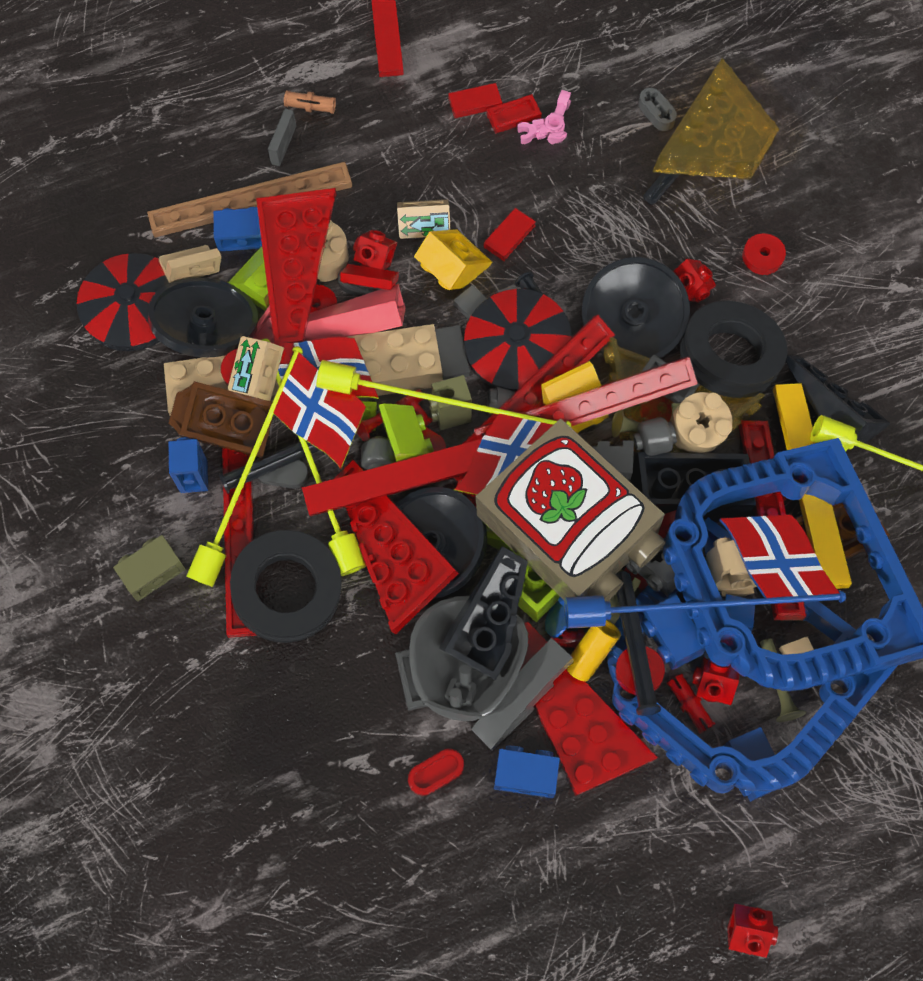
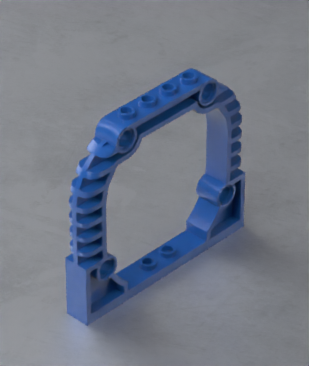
[663,438,923,691]
[607,517,897,794]

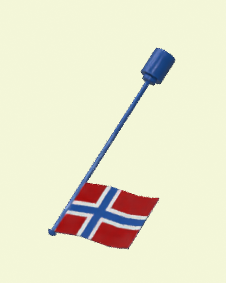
[564,515,846,628]

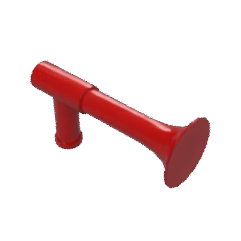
[357,389,432,442]

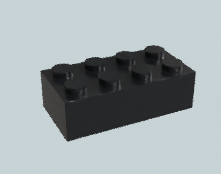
[631,452,756,519]

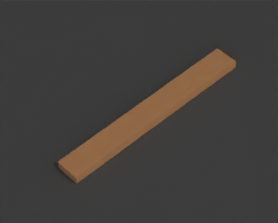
[147,162,352,238]

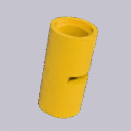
[566,620,621,681]

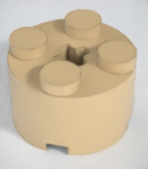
[318,220,349,282]
[669,392,732,453]
[706,538,757,597]

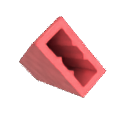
[304,284,406,341]

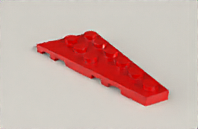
[256,188,336,343]
[334,460,459,634]
[520,621,658,796]

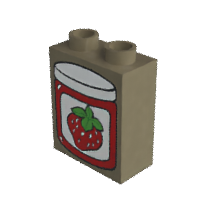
[475,418,665,601]

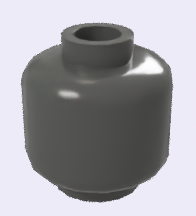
[633,417,677,456]
[361,436,396,471]

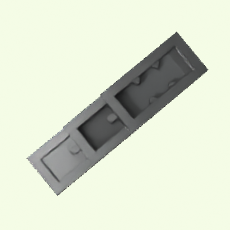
[471,638,574,751]

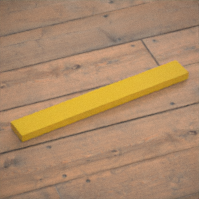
[773,383,852,589]

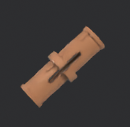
[284,90,336,114]

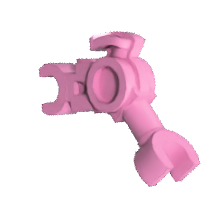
[518,90,571,144]

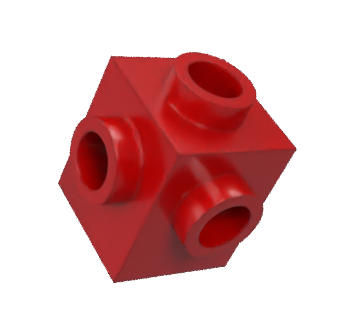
[353,230,397,270]
[673,259,716,302]
[692,656,739,705]
[727,904,778,958]

